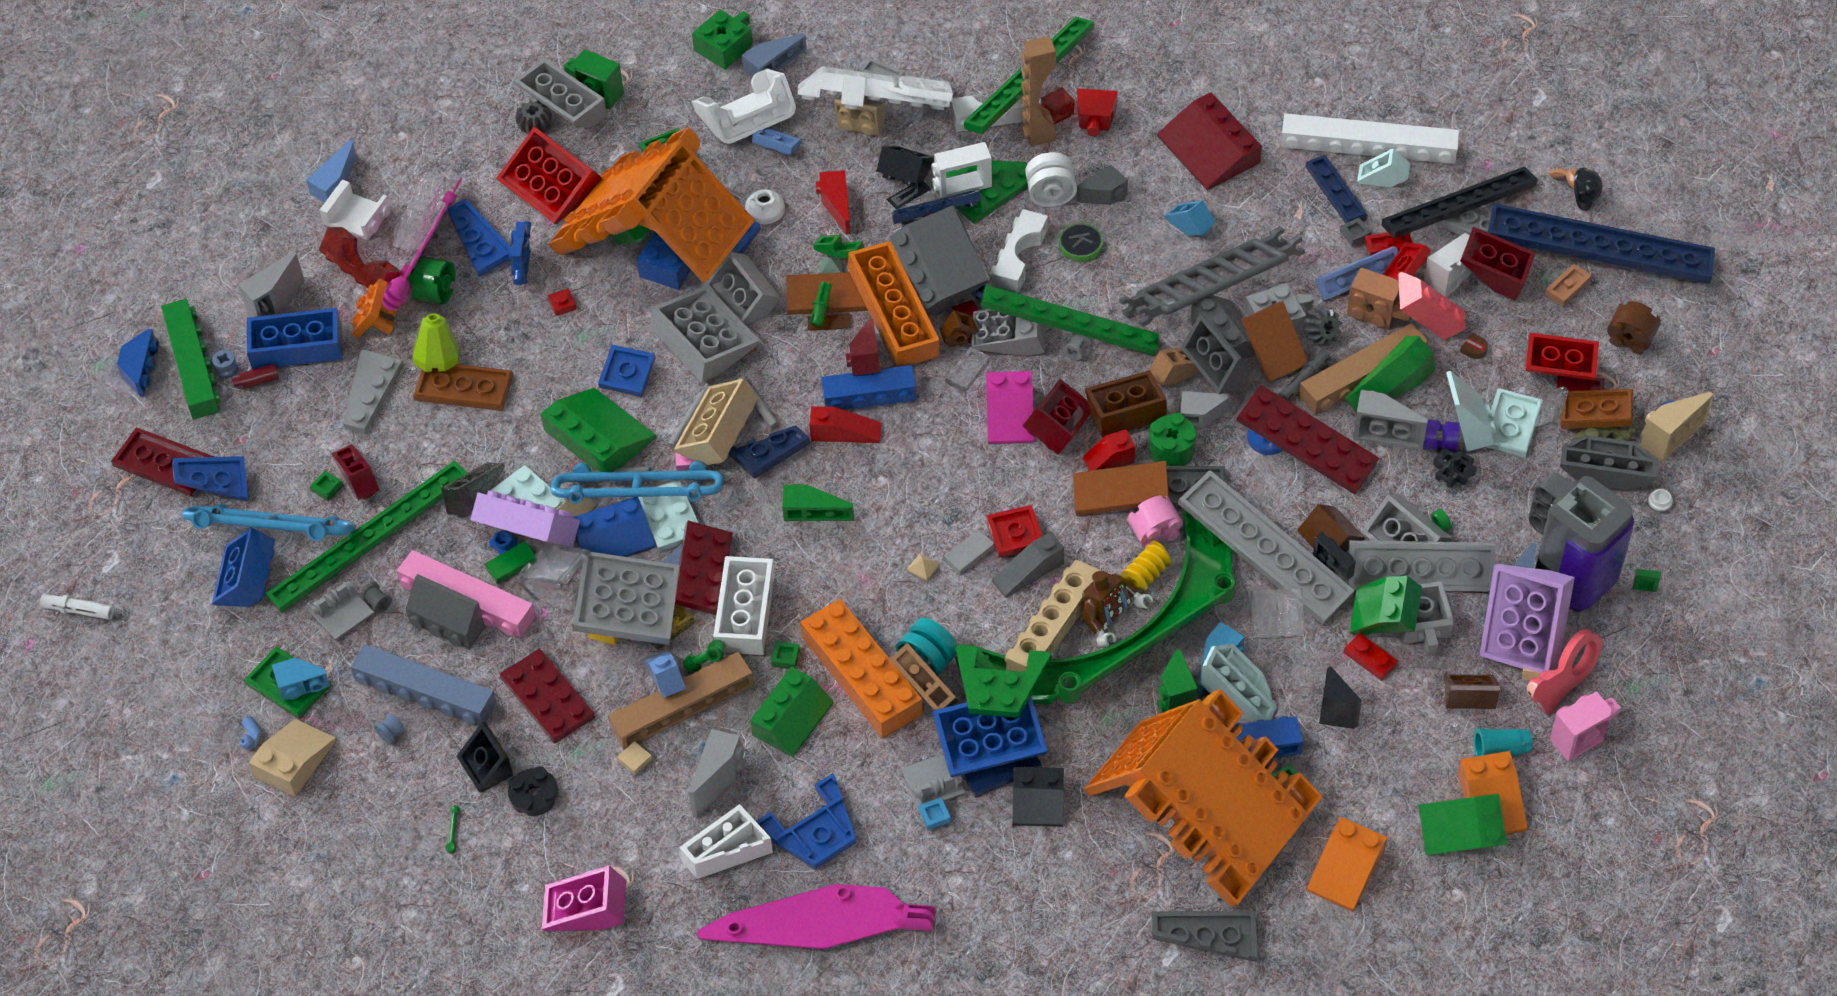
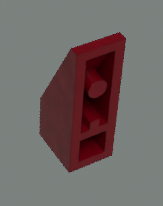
[846,319,880,376]
[331,444,380,500]

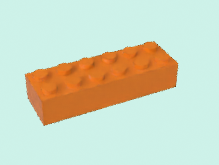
[848,241,940,367]
[800,598,923,739]

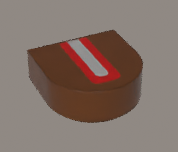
[1460,333,1488,359]

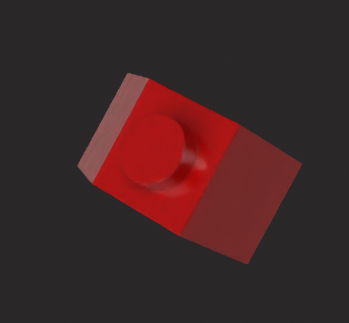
[1083,429,1135,471]

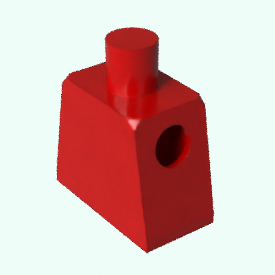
[1077,88,1118,136]

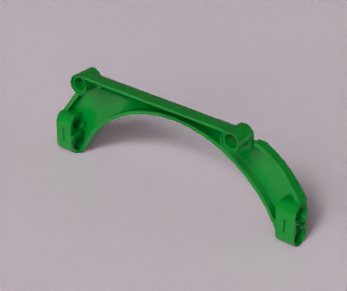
[955,511,1235,704]

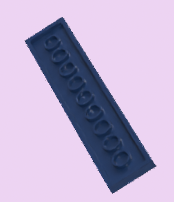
[1488,203,1715,284]

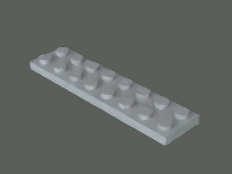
[1178,470,1355,625]

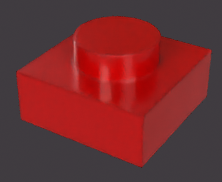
[548,288,577,316]

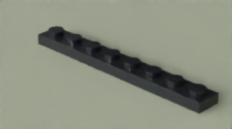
[1381,166,1538,239]

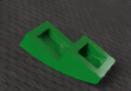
[813,235,864,259]

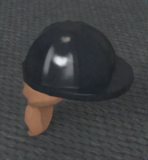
[1548,168,1603,211]

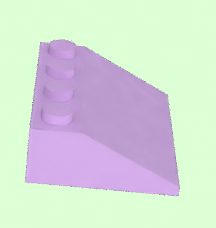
[1479,564,1575,674]

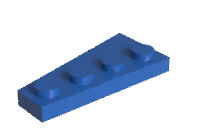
[447,198,512,277]

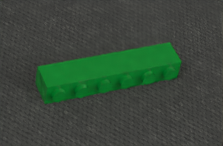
[161,298,221,420]

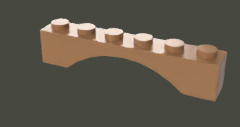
[1021,36,1056,147]

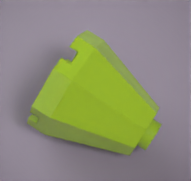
[413,314,460,372]

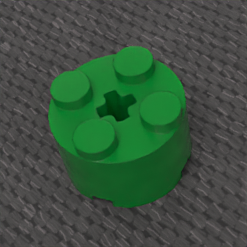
[409,256,456,305]
[1149,413,1196,466]

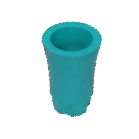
[1473,728,1533,757]

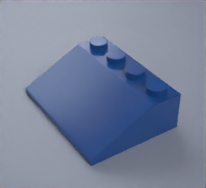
[933,697,1048,777]

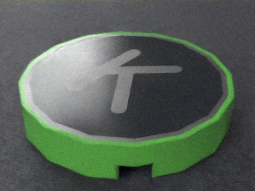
[1059,223,1103,262]

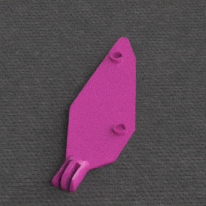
[382,177,462,311]
[697,884,936,949]

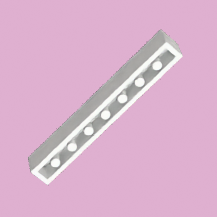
[1281,113,1459,164]

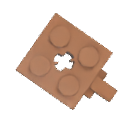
[1347,268,1411,330]

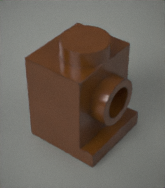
[940,310,978,347]

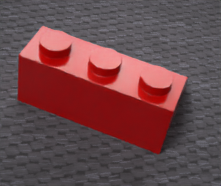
[1524,332,1599,380]

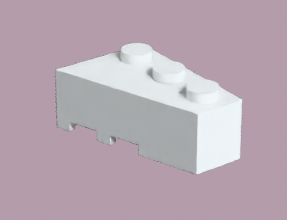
[1423,233,1472,297]
[679,804,773,879]

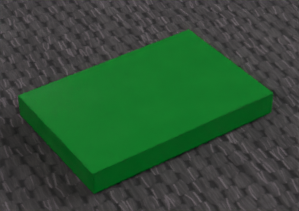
[244,646,332,719]

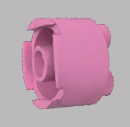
[1127,496,1183,547]

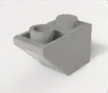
[1181,391,1229,429]

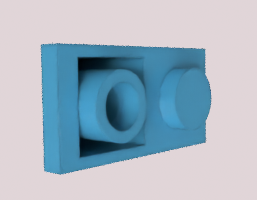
[272,657,330,701]

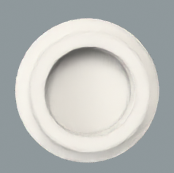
[1648,489,1673,511]

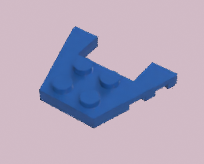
[756,773,856,869]

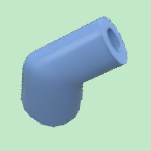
[239,716,262,750]

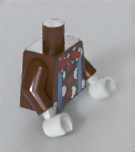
[1082,571,1153,647]

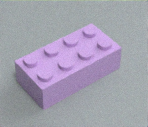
[470,490,580,547]

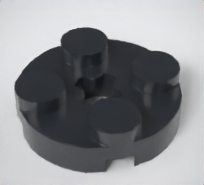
[508,766,559,816]

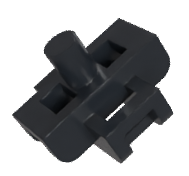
[1433,448,1477,488]

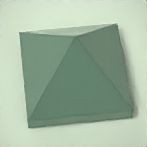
[820,258,843,274]

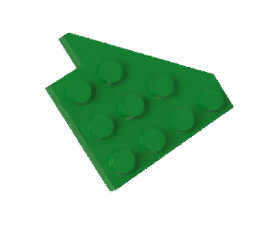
[931,160,1028,224]

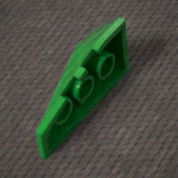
[1345,335,1436,413]

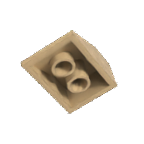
[1640,392,1714,462]
[249,719,337,797]

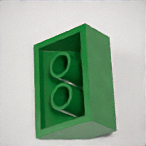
[750,667,834,757]

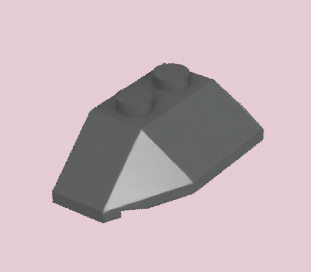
[1560,435,1658,491]

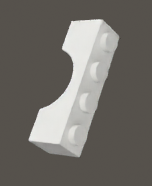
[951,96,1040,132]
[990,209,1048,292]

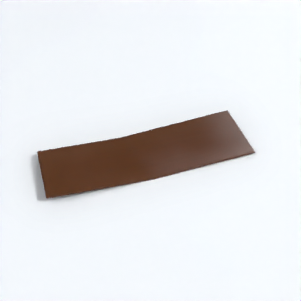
[807,313,850,331]

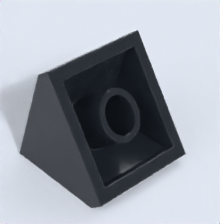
[1319,666,1362,729]
[456,722,513,792]

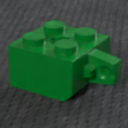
[692,9,753,70]
[564,49,624,110]

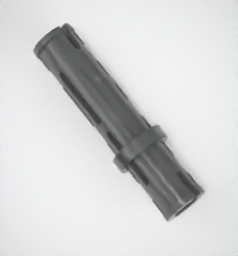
[1278,350,1331,402]

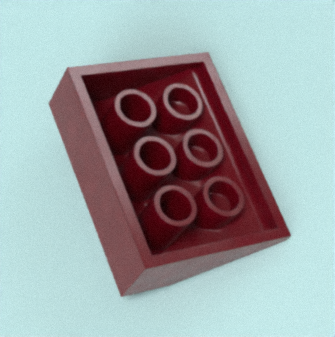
[1157,92,1262,190]

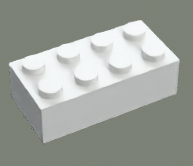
[713,556,775,655]

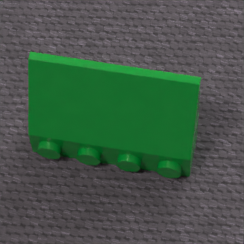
[540,388,657,472]

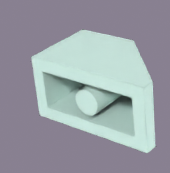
[1357,148,1410,187]

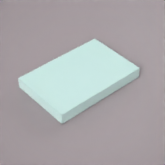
[1487,388,1543,458]

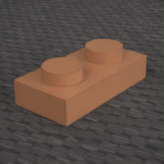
[1545,264,1592,307]

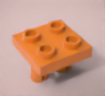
[351,279,398,338]

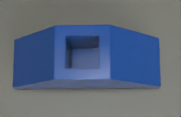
[117,329,159,396]

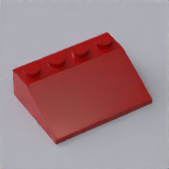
[496,127,602,224]

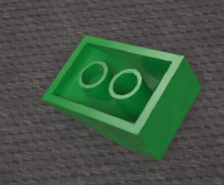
[1349,576,1422,634]
[1418,793,1507,855]

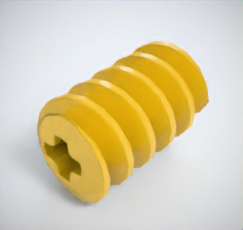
[1121,540,1172,591]

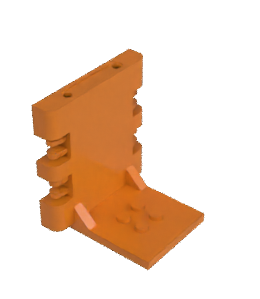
[548,127,755,282]
[1083,689,1323,907]

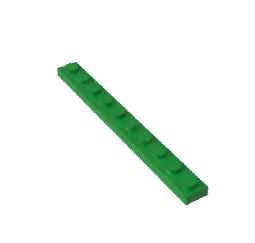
[964,16,1094,134]
[266,460,470,613]

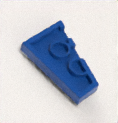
[172,456,248,502]

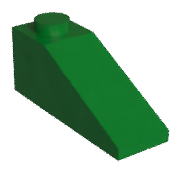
[782,483,854,521]

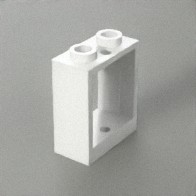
[932,142,992,198]

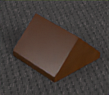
[1297,504,1365,552]
[1444,674,1500,709]

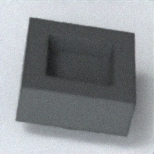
[1340,218,1371,246]

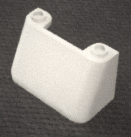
[692,69,796,144]

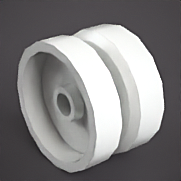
[1025,152,1077,207]

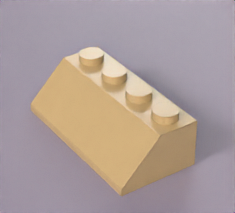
[673,378,758,465]

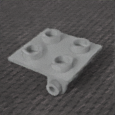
[308,581,374,640]
[901,754,965,807]

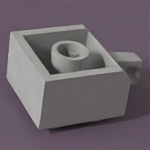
[1244,283,1314,335]
[1400,581,1453,654]

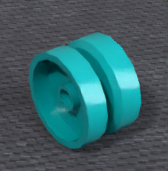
[896,617,957,676]

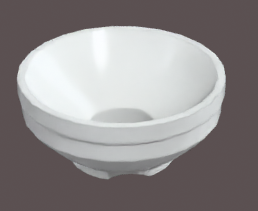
[745,189,785,224]

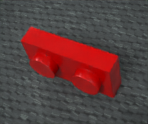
[1364,233,1413,256]
[1343,633,1398,681]

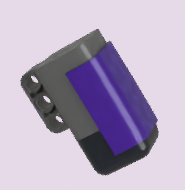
[1529,472,1634,612]

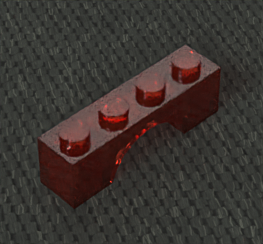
[318,227,402,288]

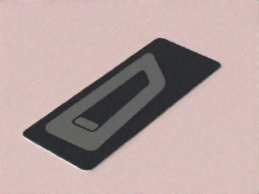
[886,181,931,209]

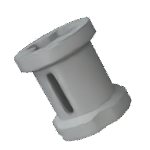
[1063,333,1091,360]

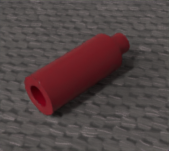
[232,364,279,389]

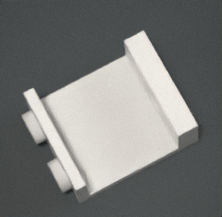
[320,180,391,240]

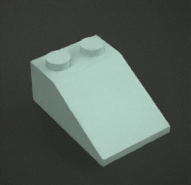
[1446,371,1497,451]

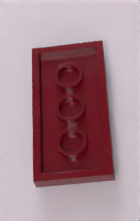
[111,427,214,496]
[675,520,733,615]
[500,648,595,744]

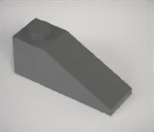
[992,532,1064,598]

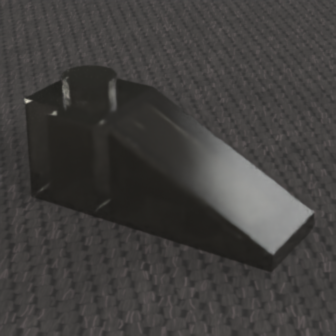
[441,462,505,518]

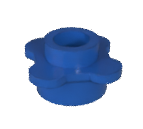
[489,531,518,555]

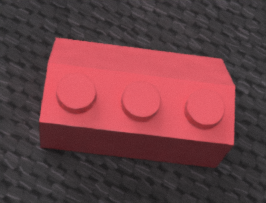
[1398,272,1466,340]

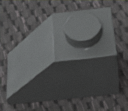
[1077,165,1128,205]

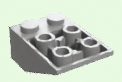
[238,251,305,317]
[971,309,1046,356]

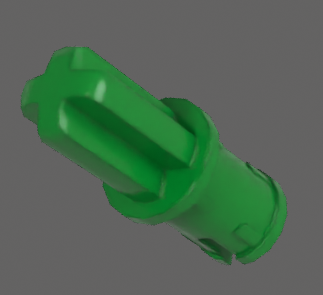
[809,282,832,327]

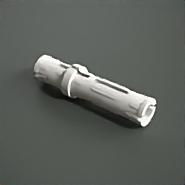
[40,593,114,620]

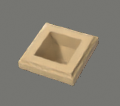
[907,553,940,582]

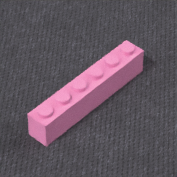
[397,550,536,638]

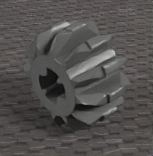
[515,100,552,134]
[1303,307,1343,346]

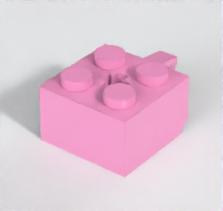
[1550,691,1621,761]

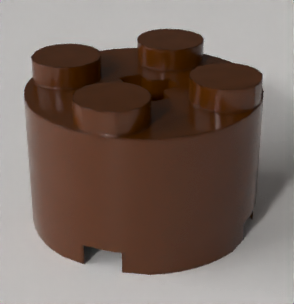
[1607,301,1661,354]

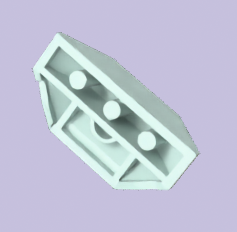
[1201,643,1277,722]

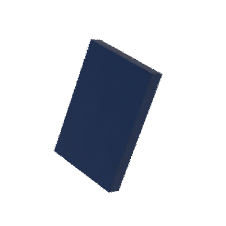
[962,756,1042,798]

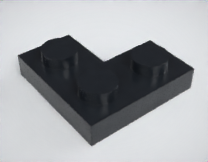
[1313,532,1356,581]

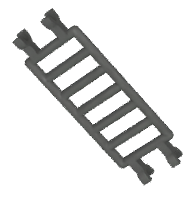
[1119,227,1305,327]

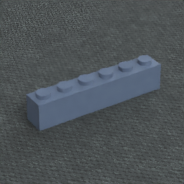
[351,644,497,725]

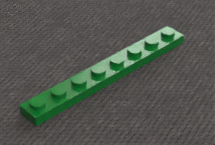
[981,285,1159,356]

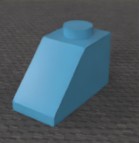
[1164,200,1216,237]

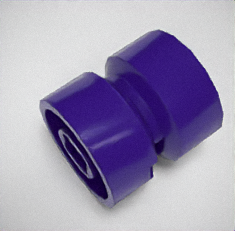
[1423,419,1460,452]

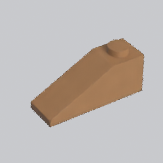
[1149,348,1200,386]
[889,643,959,710]

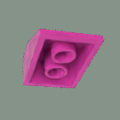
[986,371,1034,444]
[542,866,626,931]

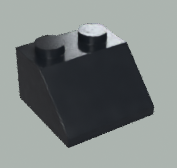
[876,145,934,186]
[1013,767,1064,827]

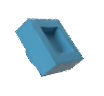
[918,797,951,831]

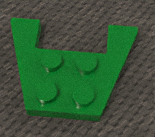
[956,645,1052,718]

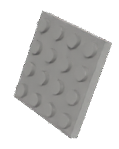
[572,551,679,645]

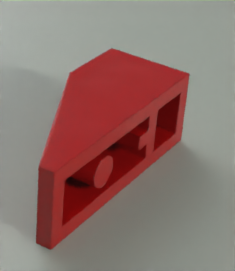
[815,170,851,235]
[809,406,881,443]

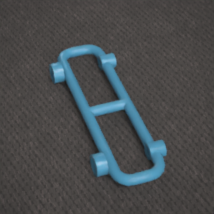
[550,461,724,504]
[181,504,356,541]

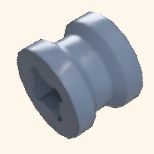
[212,350,238,378]
[374,713,405,744]

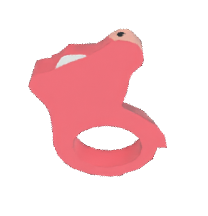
[1527,629,1603,715]

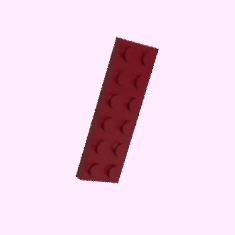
[1236,385,1379,495]

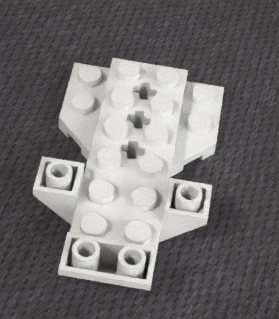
[798,66,953,110]

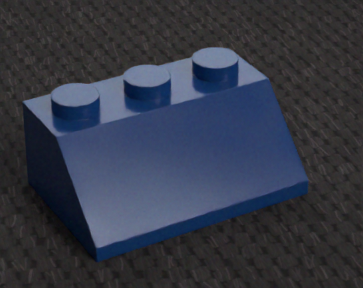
[572,497,655,558]
[212,527,275,607]

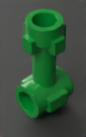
[683,640,726,672]

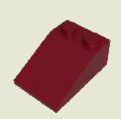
[1460,227,1536,301]
[1022,379,1091,455]

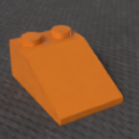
[1458,751,1528,834]
[1306,816,1387,912]

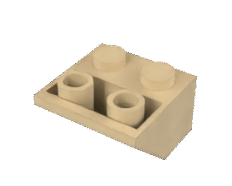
[834,96,886,136]

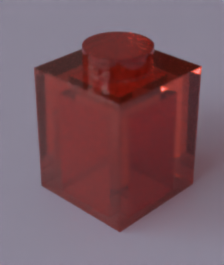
[1041,87,1075,124]

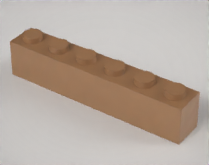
[1299,323,1428,415]
[608,652,754,750]

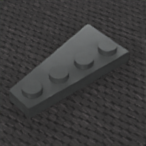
[1152,911,1258,962]

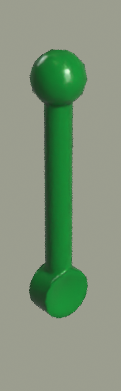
[445,805,460,854]

